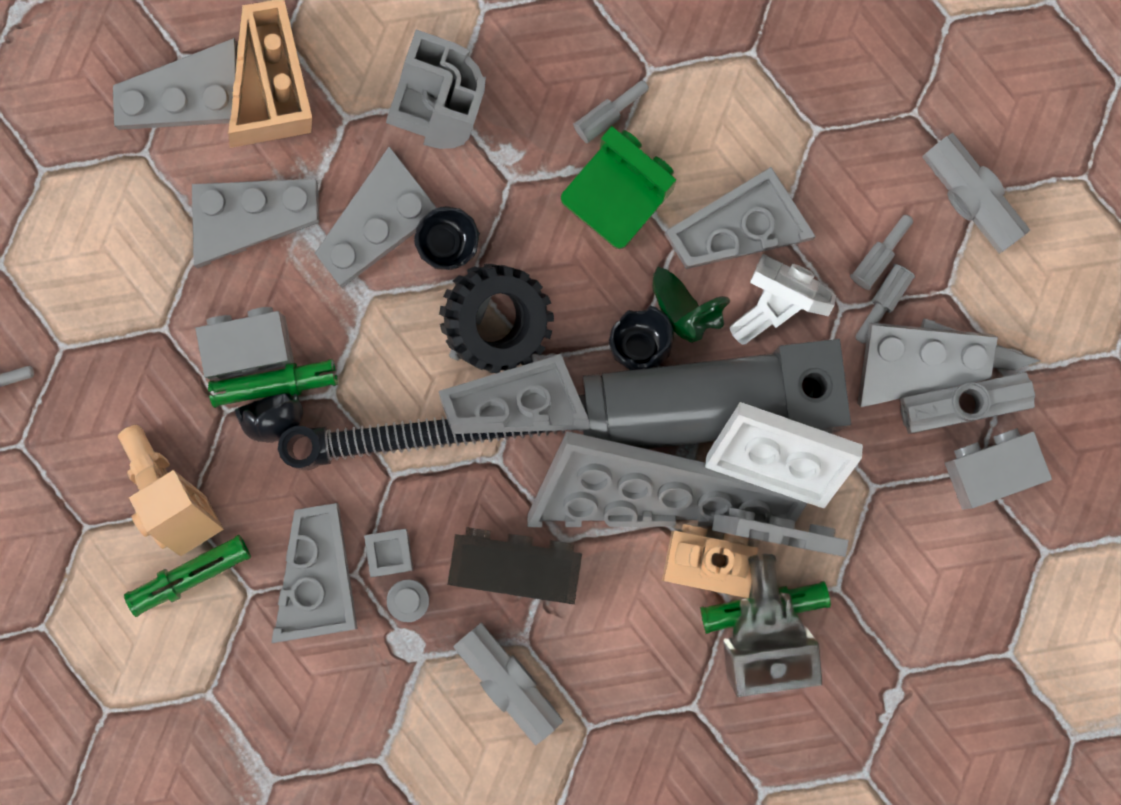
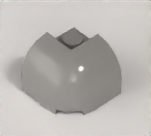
[386,29,486,149]

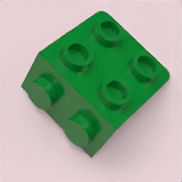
[561,126,677,249]

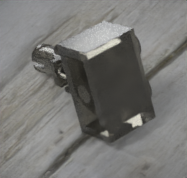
[723,554,822,697]

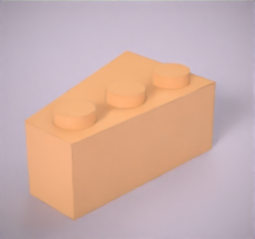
[228,0,312,148]

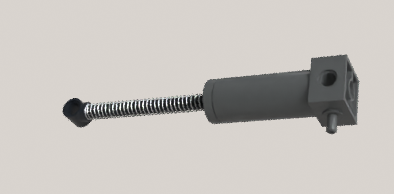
[278,339,851,470]

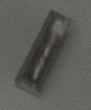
[447,527,582,605]

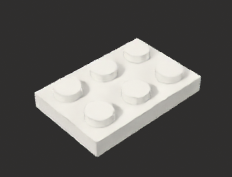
[705,402,863,508]

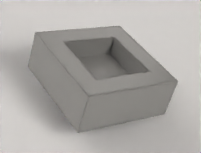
[364,529,414,577]

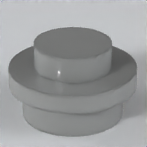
[387,580,429,622]

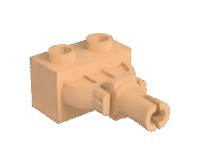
[118,425,224,556]
[662,524,758,599]

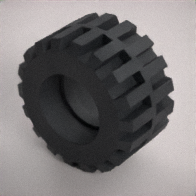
[439,264,554,373]

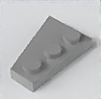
[113,38,238,130]
[315,147,436,288]
[664,167,816,269]
[192,179,319,269]
[857,322,998,407]
[439,354,590,434]
[271,503,358,643]
[712,508,849,557]

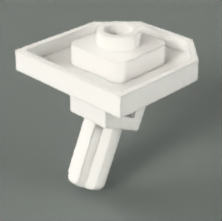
[729,254,836,345]

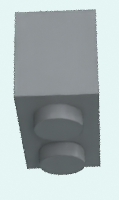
[195,307,294,381]
[945,428,1052,510]

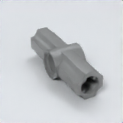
[922,133,1030,254]
[900,372,1035,434]
[453,622,563,746]

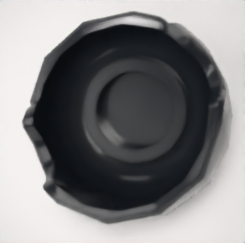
[414,206,480,270]
[609,306,674,370]
[235,393,303,443]

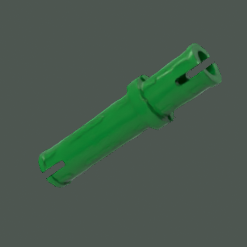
[208,359,338,408]
[124,534,251,617]
[700,581,831,634]

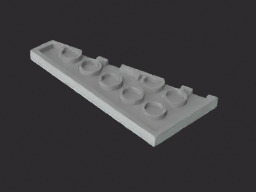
[527,431,808,527]

